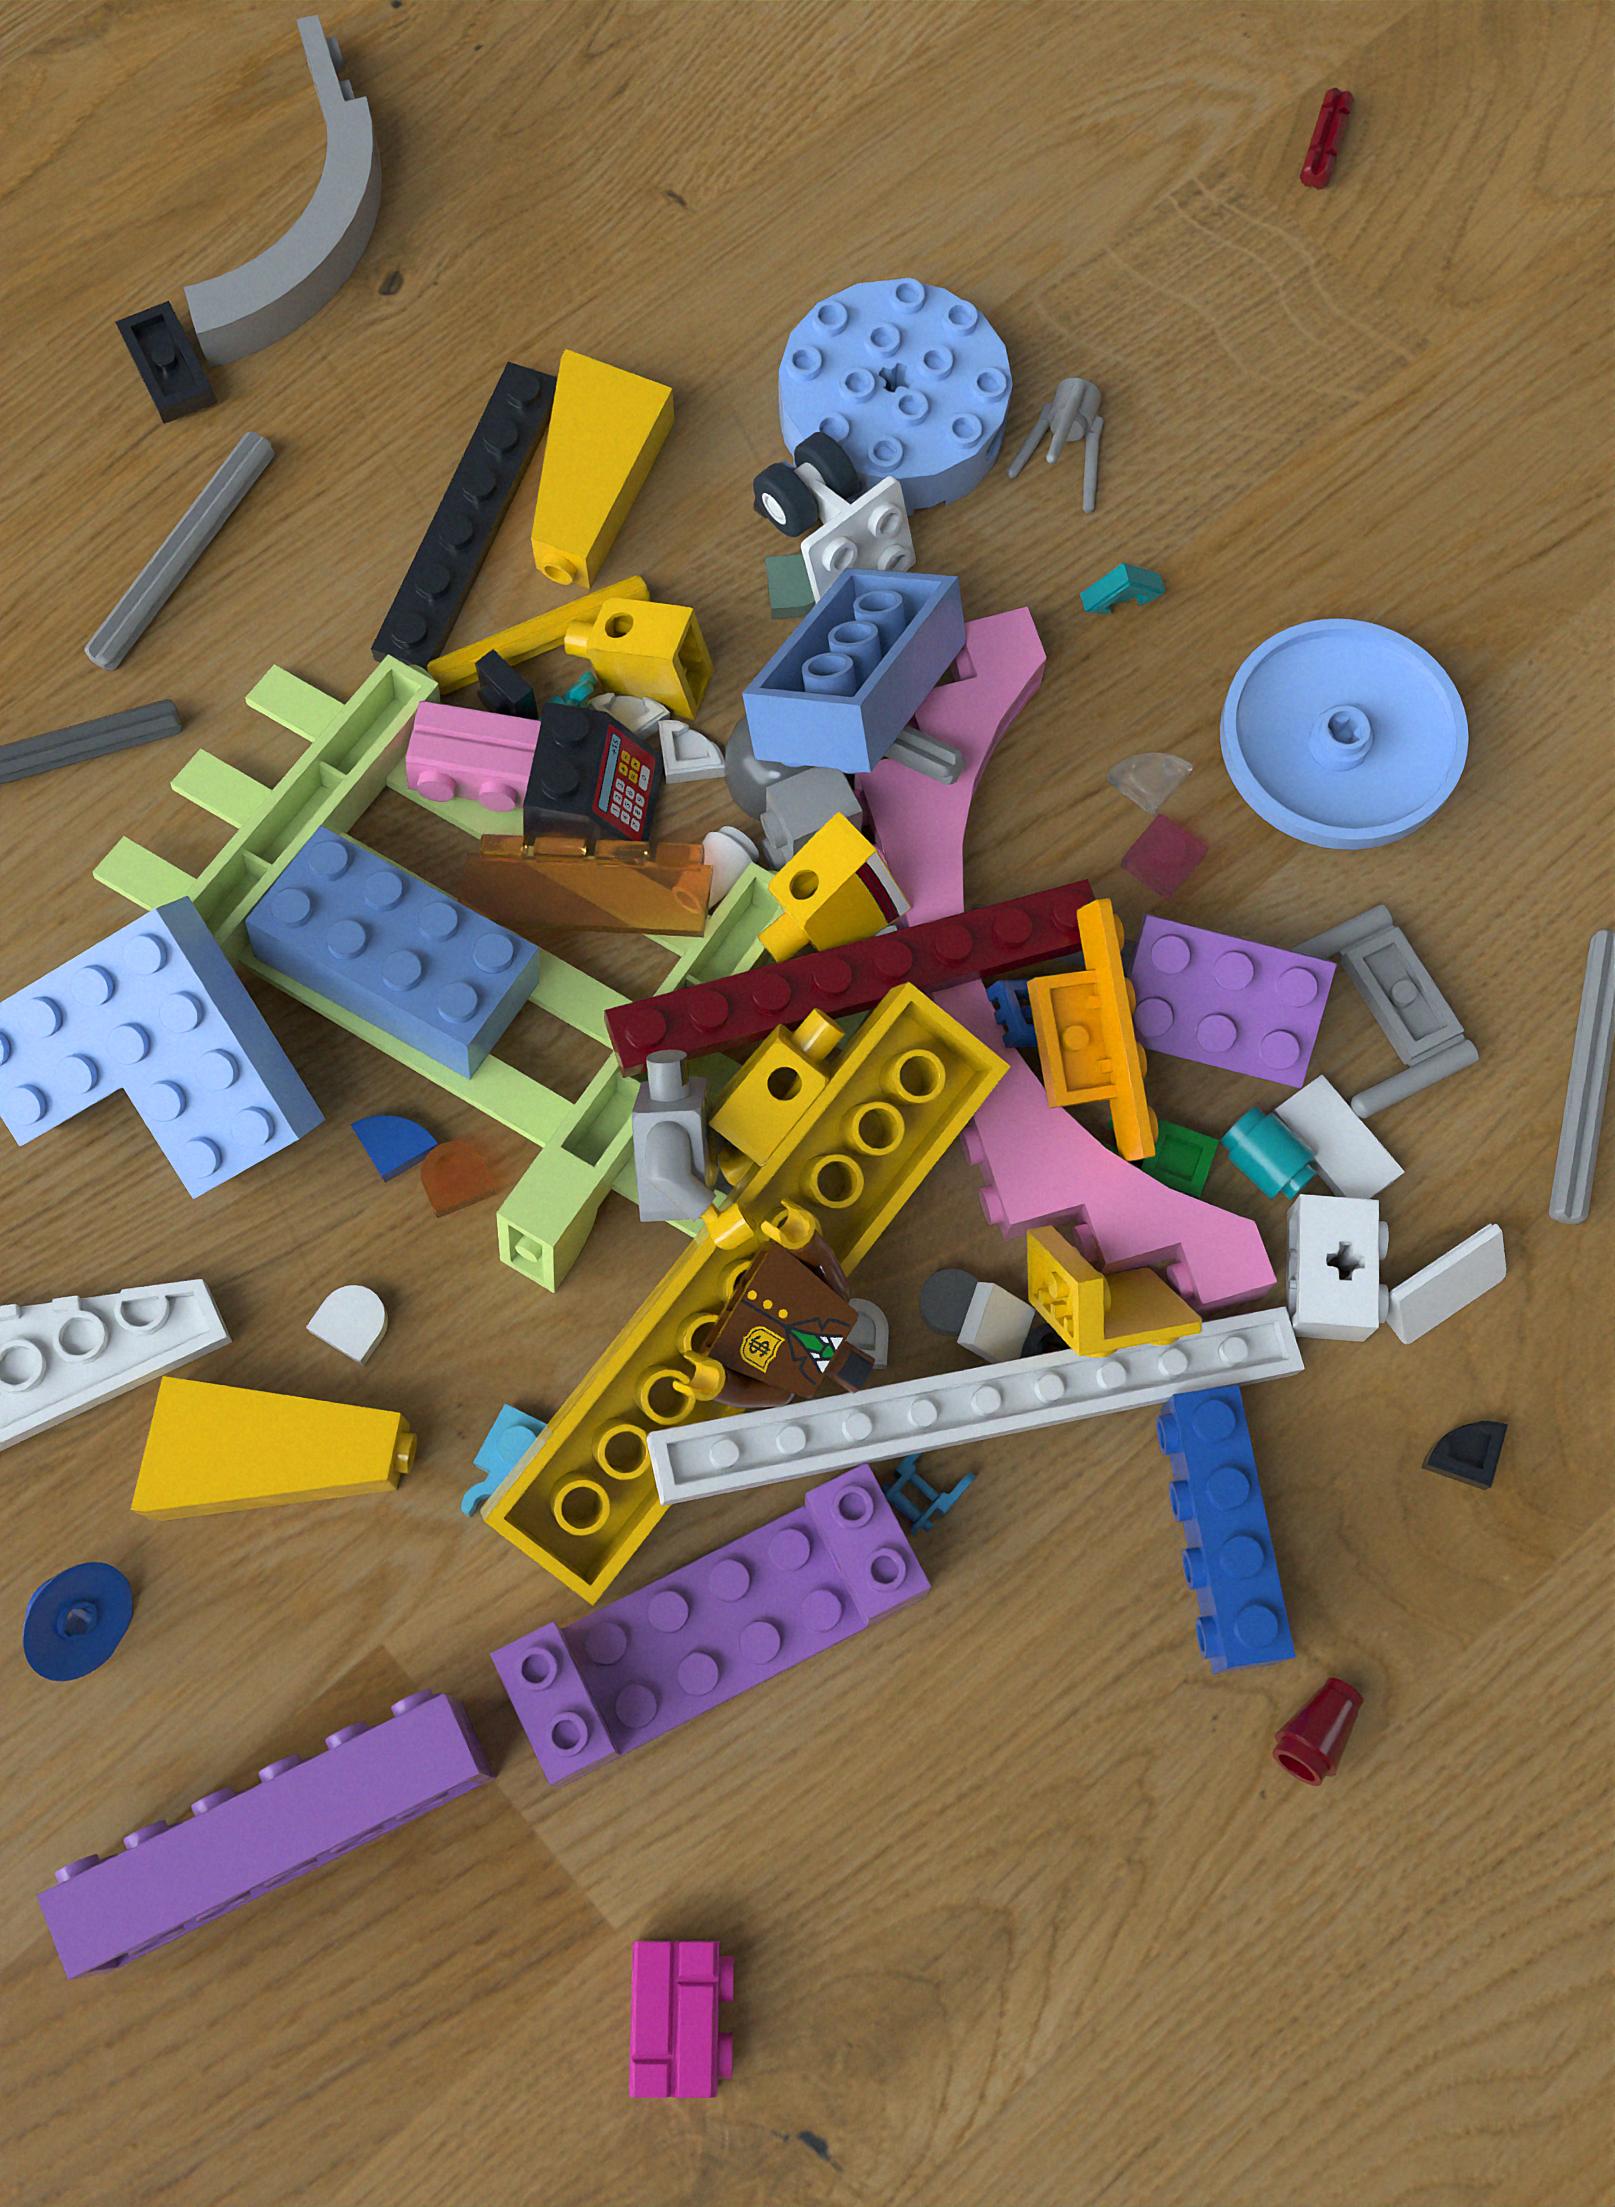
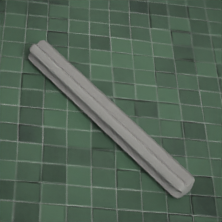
[85,431,274,671]
[1549,929,1615,1225]

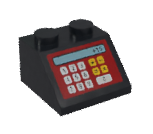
[523,702,664,865]

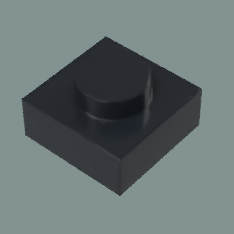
[475,649,539,720]

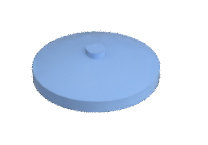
[1220,619,1469,850]

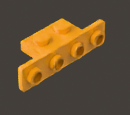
[1027,898,1158,1162]

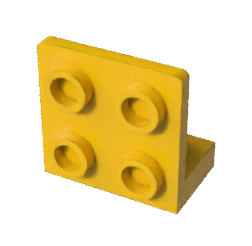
[1027,1225,1202,1358]

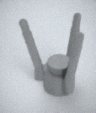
[1007,378,1104,513]

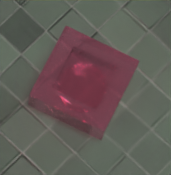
[1120,813,1209,901]

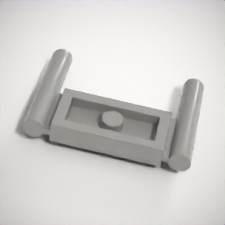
[1289,904,1479,1119]

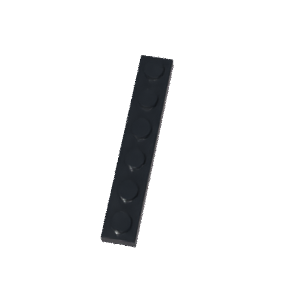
[371,362,557,672]

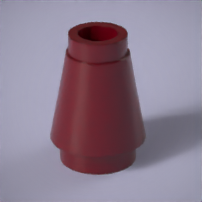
[1272,1677,1364,1786]

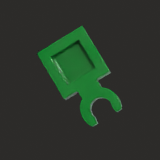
[1101,1115,1219,1199]

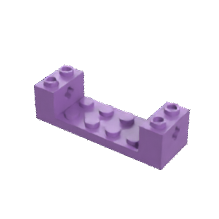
[490,1462,931,1789]

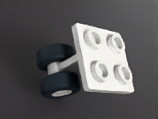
[753,432,916,604]

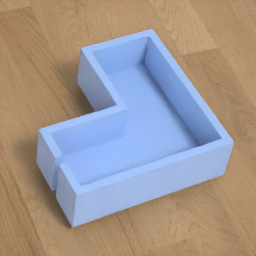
[0,896,326,1199]

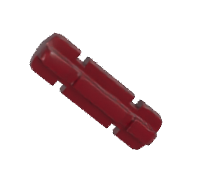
[1300,87,1354,190]

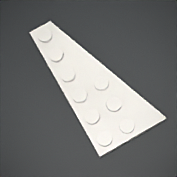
[0,1279,232,1451]

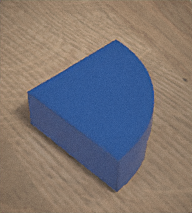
[350,1115,440,1183]

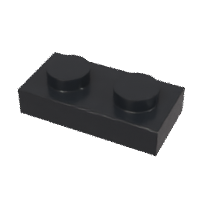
[115,301,217,424]

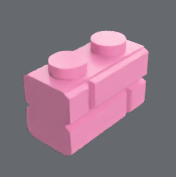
[406,701,541,812]

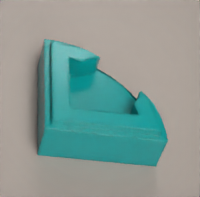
[1080,563,1166,614]

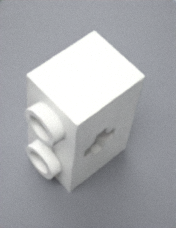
[1286,1194,1389,1342]

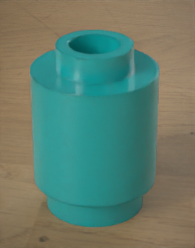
[1220,1106,1317,1201]

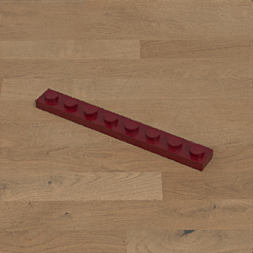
[604,879,1096,1078]

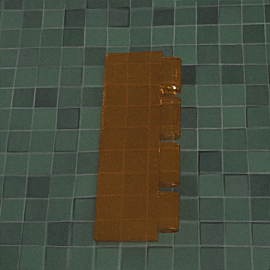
[457,834,714,938]

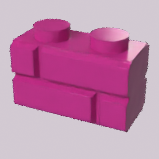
[629,1939,734,2098]

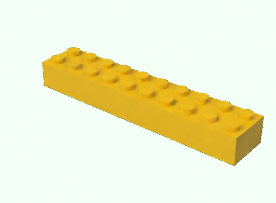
[480,982,1011,1606]

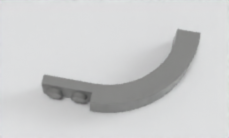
[184,14,382,369]

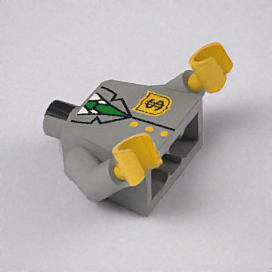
[632,1050,757,1250]

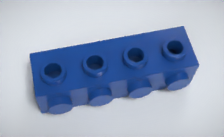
[1156,1385,1296,1674]

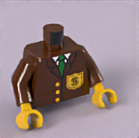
[673,1198,875,1408]

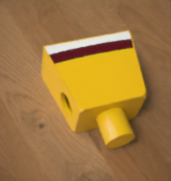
[756,811,912,963]

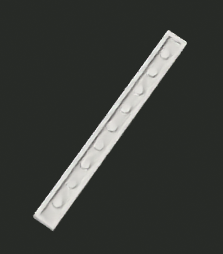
[646,1306,1305,1506]

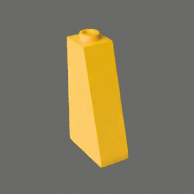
[531,349,675,589]
[130,1376,417,1521]

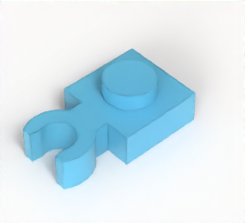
[461,1404,547,1517]

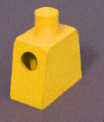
[564,597,714,720]
[708,1008,846,1166]

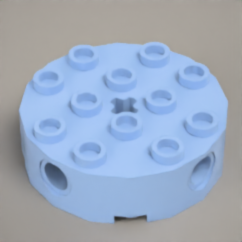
[779,278,1013,516]

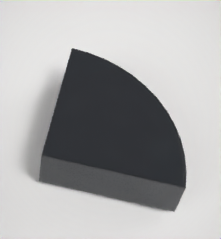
[1421,1421,1508,1490]

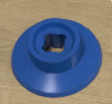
[22,1562,133,1681]

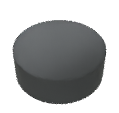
[919,1268,978,1337]

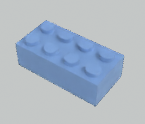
[742,568,966,774]
[245,825,539,1080]

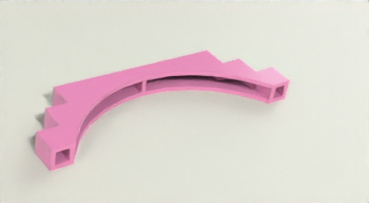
[853,606,1277,1316]

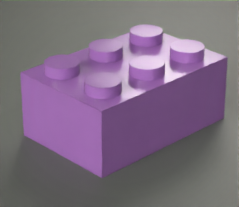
[1126,913,1337,1089]

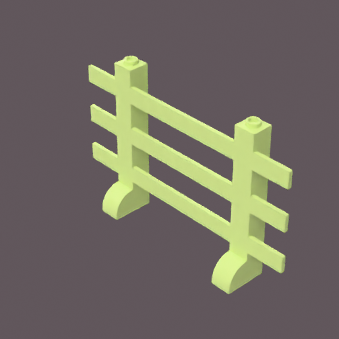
[92,655,870,1293]

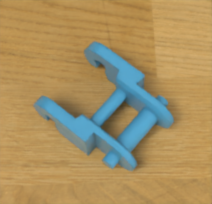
[881,1452,977,1536]

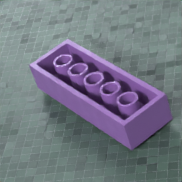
[36,1689,496,1980]

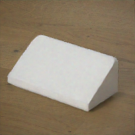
[1386,1223,1506,1344]

